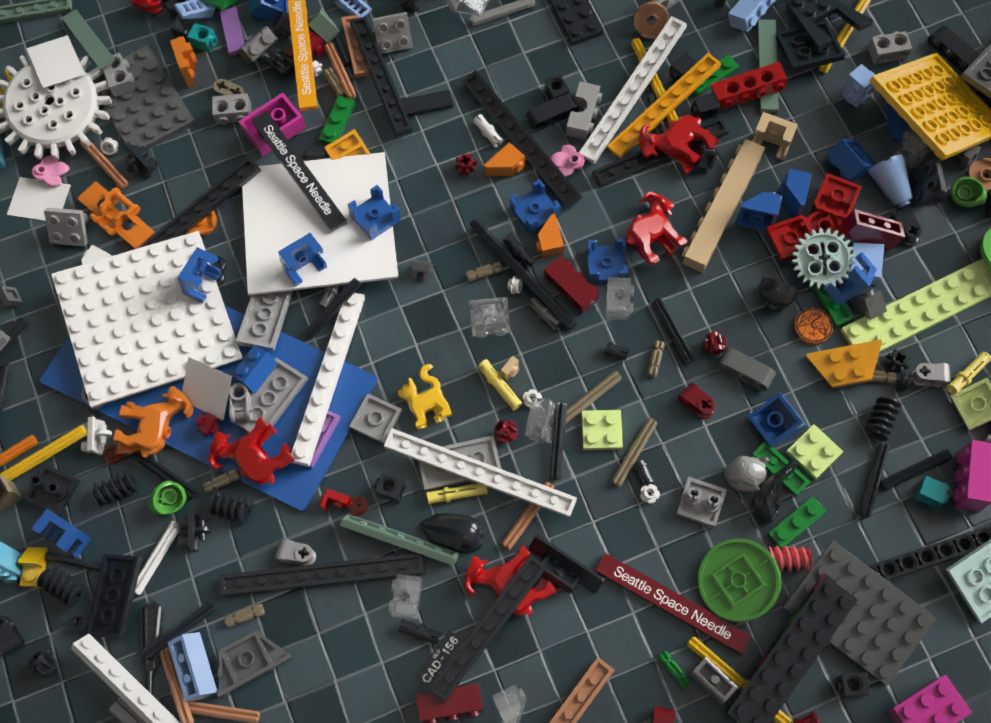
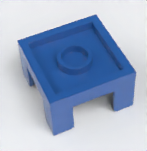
[509,179,561,235]
[347,185,401,241]
[278,233,327,287]
[587,239,628,283]
[177,247,222,304]
[824,252,877,305]
[32,509,92,558]

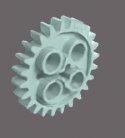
[792,228,856,289]

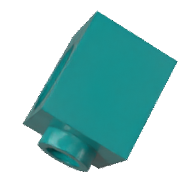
[187,23,217,53]
[914,476,950,508]

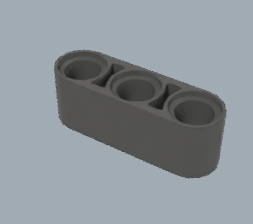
[717,347,776,391]

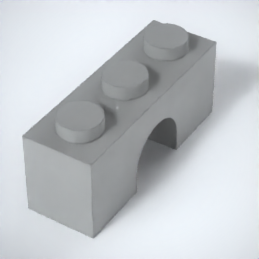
[566,81,602,140]

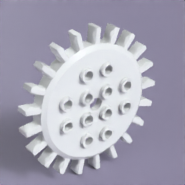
[0,55,112,160]

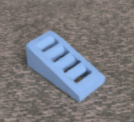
[174,0,215,19]
[334,0,372,18]

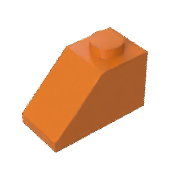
[484,142,525,176]
[535,214,564,259]

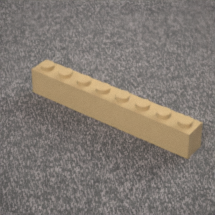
[682,139,766,273]

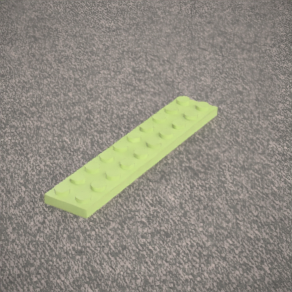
[840,258,991,353]

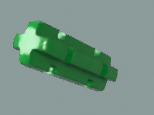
[658,651,692,689]

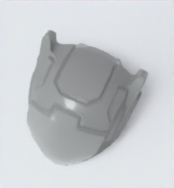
[724,456,769,492]

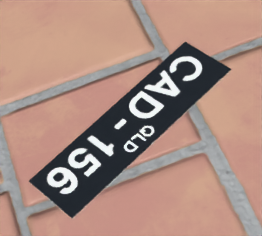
[415,630,462,688]

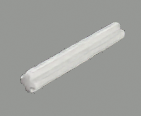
[135,521,180,595]

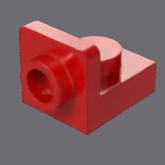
[319,488,352,512]

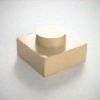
[501,356,519,381]

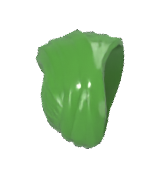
[950,177,987,207]
[148,481,187,515]

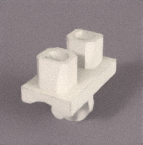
[81,416,112,456]

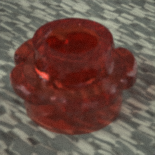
[103,444,122,463]
[349,496,368,515]

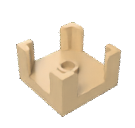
[752,112,798,161]

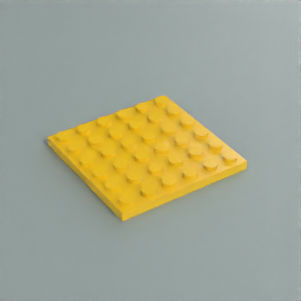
[869,53,991,160]

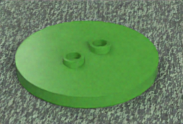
[698,538,782,622]

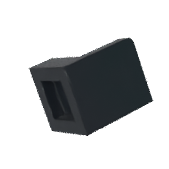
[273,9,291,39]
[170,15,193,43]
[690,144,718,170]

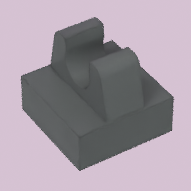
[956,145,981,169]
[411,260,434,280]
[0,286,23,309]

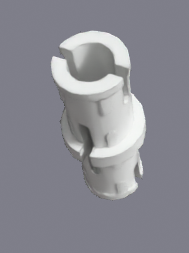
[473,114,503,148]

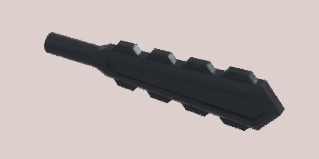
[140,600,164,696]

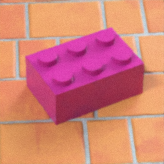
[238,93,306,157]
[952,440,991,512]
[887,674,972,723]

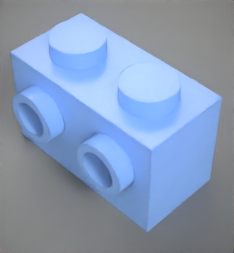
[841,64,874,108]

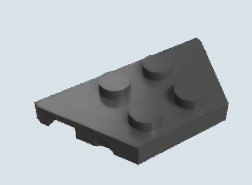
[217,630,293,698]

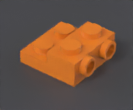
[170,36,197,88]

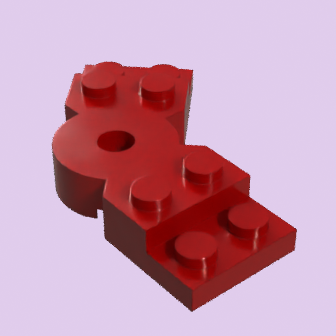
[765,173,862,261]

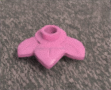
[550,145,585,177]
[32,155,70,186]

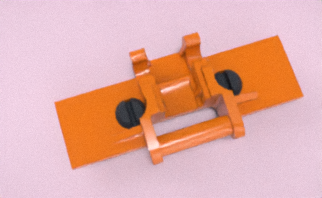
[77,181,155,249]

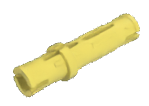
[946,352,991,395]
[478,359,523,411]
[427,483,487,505]

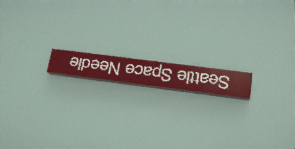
[595,553,752,655]

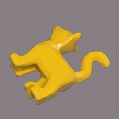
[398,364,452,430]

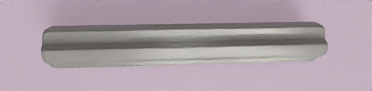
[470,0,535,26]

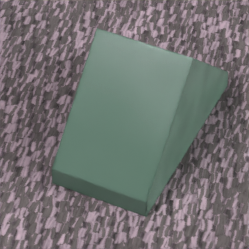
[308,8,340,43]

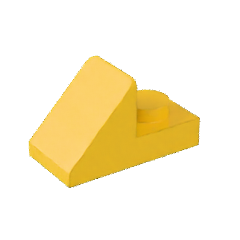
[18,547,49,588]

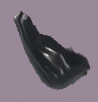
[752,460,797,523]
[420,513,485,552]

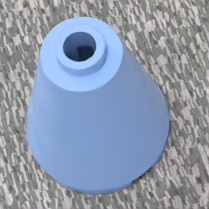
[868,154,912,208]

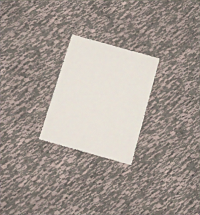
[26,35,85,88]
[7,177,71,221]
[182,357,232,420]

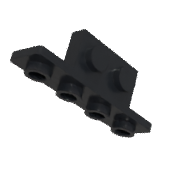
[529,534,604,594]

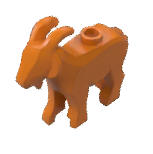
[113,386,194,458]

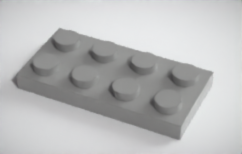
[236,290,294,352]
[235,357,308,433]
[419,435,501,492]

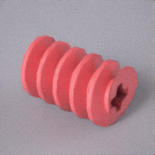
[767,546,812,573]

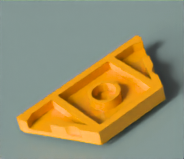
[806,339,882,389]

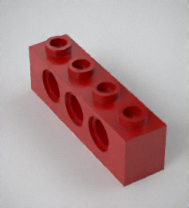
[711,62,787,110]

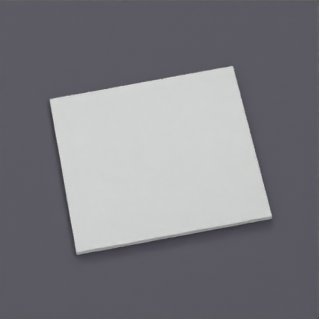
[242,152,398,296]
[52,231,243,408]

